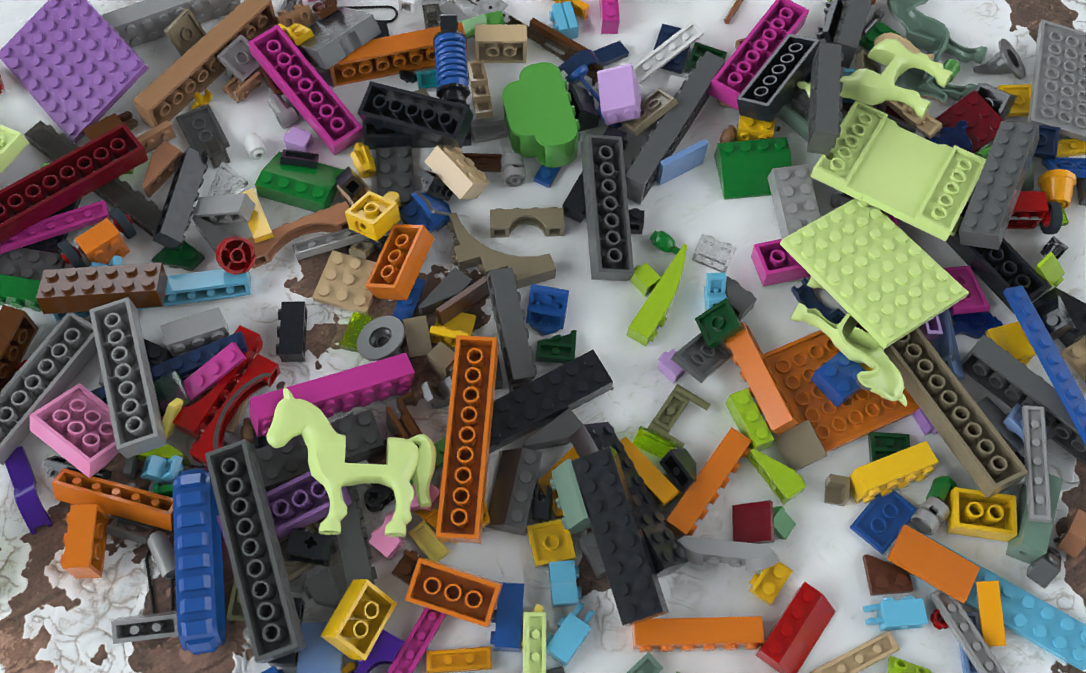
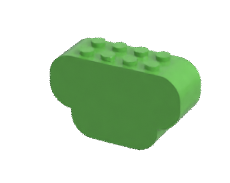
[502,62,580,168]

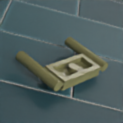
[647,384,711,448]

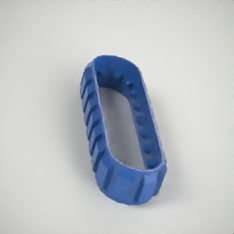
[173,468,226,655]

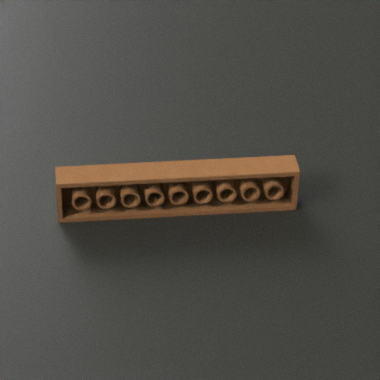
[133,0,276,128]

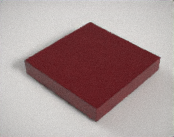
[732,500,774,544]

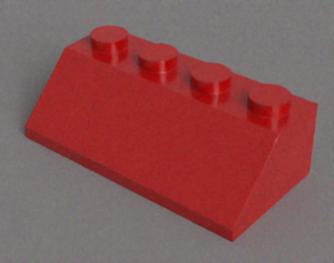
[755,582,836,673]

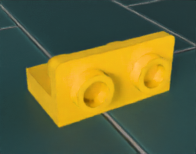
[278,23,314,46]
[749,562,793,606]

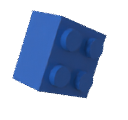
[810,351,865,408]

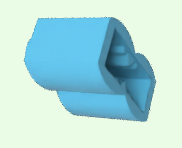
[548,560,582,607]

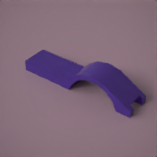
[5,445,53,535]

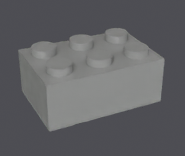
[160,307,230,358]

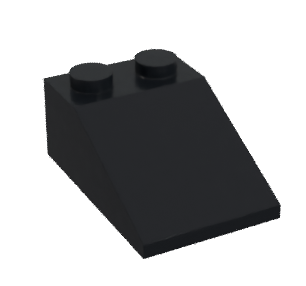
[1033,287,1086,348]

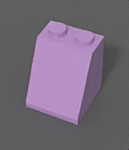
[597,63,641,125]

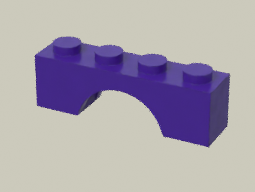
[351,630,404,673]

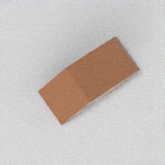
[1056,508,1086,559]

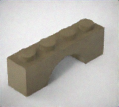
[490,207,564,238]

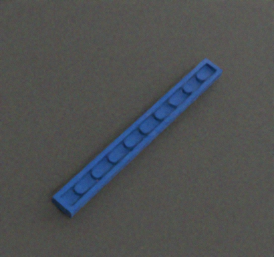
[1003,286,1086,446]

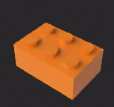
[60,504,109,579]

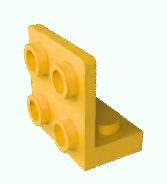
[429,312,477,348]

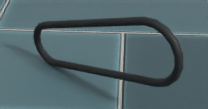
[345,5,398,23]
[145,550,174,613]

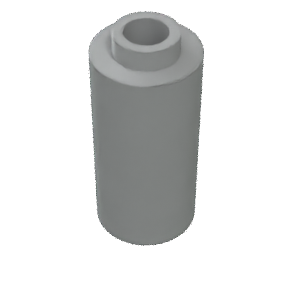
[146,531,176,580]

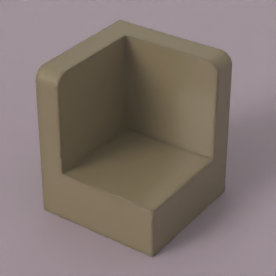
[824,474,851,506]

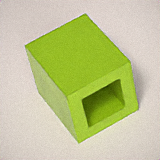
[630,263,661,296]

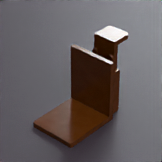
[370,391,422,486]

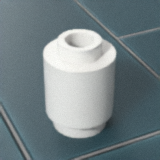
[244,133,267,160]

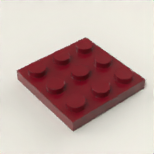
[935,89,1004,154]

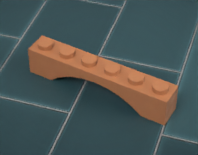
[248,201,350,269]

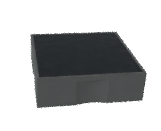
[296,6,382,70]

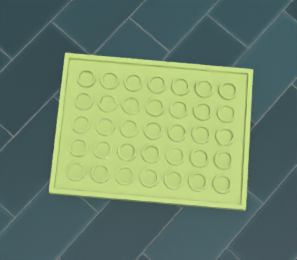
[780,198,969,349]

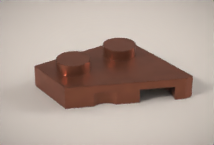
[862,554,914,596]

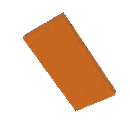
[887,524,980,603]

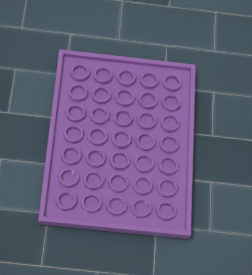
[0,0,149,144]

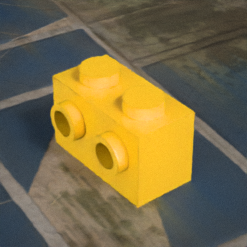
[735,115,775,141]

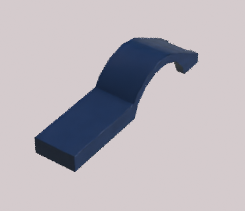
[558,41,629,82]
[791,278,862,330]

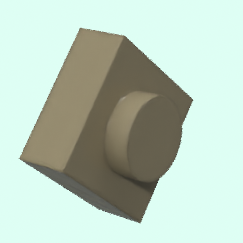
[349,241,375,259]

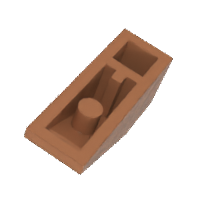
[142,140,183,198]

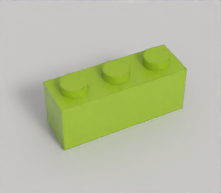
[726,388,774,452]

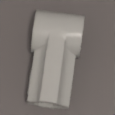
[267,94,299,129]

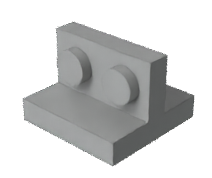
[216,34,261,83]

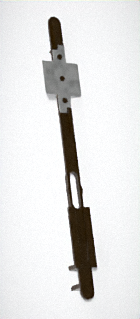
[468,0,604,86]

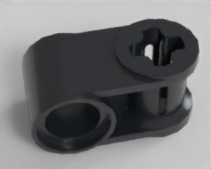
[1040,236,1069,260]
[364,483,395,512]

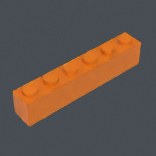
[724,321,799,435]
[666,427,752,538]
[52,468,174,531]
[632,616,765,653]

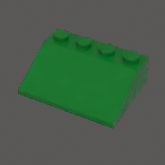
[714,137,792,200]
[255,152,344,213]

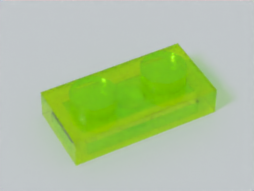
[340,312,372,353]

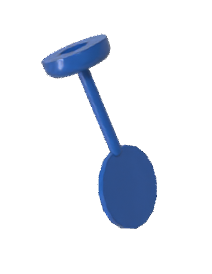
[567,64,622,129]

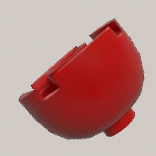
[215,236,256,275]

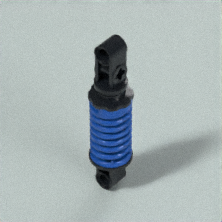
[433,13,470,105]

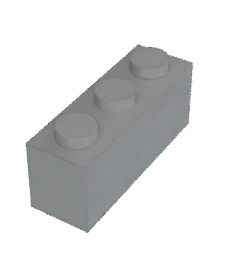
[193,193,255,225]
[111,611,179,644]

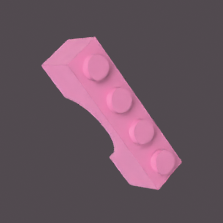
[368,483,440,560]

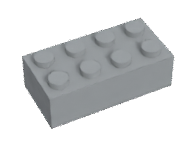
[767,164,821,238]

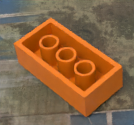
[365,224,434,301]
[405,557,503,628]

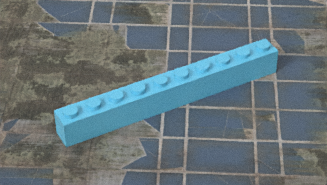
[53,269,251,321]

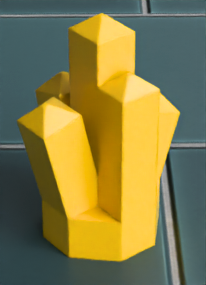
[350,142,377,179]

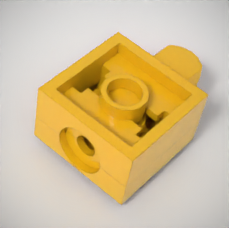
[345,191,401,241]

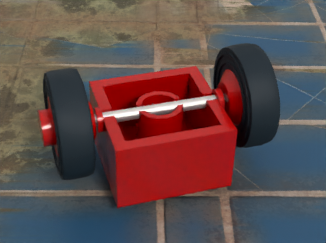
[1007,190,1063,235]

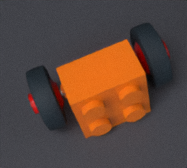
[57,207,137,268]

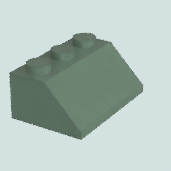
[550,459,592,534]

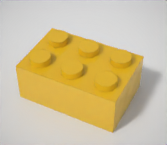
[946,487,1018,542]
[320,579,397,661]

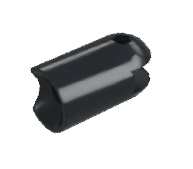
[532,484,553,521]

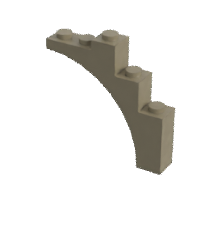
[447,213,556,289]

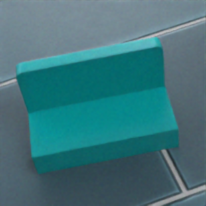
[415,67,437,89]

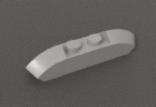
[677,536,780,571]

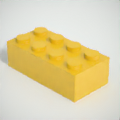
[849,441,939,504]

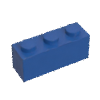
[490,582,524,653]

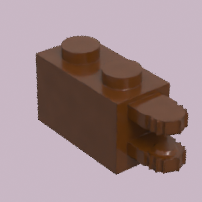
[83,111,138,142]

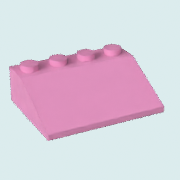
[30,383,119,478]

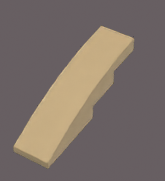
[467,60,494,119]
[884,85,942,139]

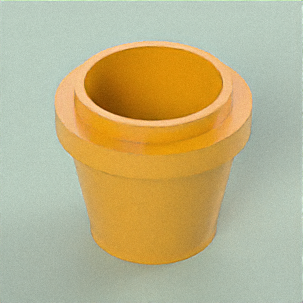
[1037,169,1077,209]

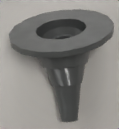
[973,39,1026,80]
[357,316,414,369]

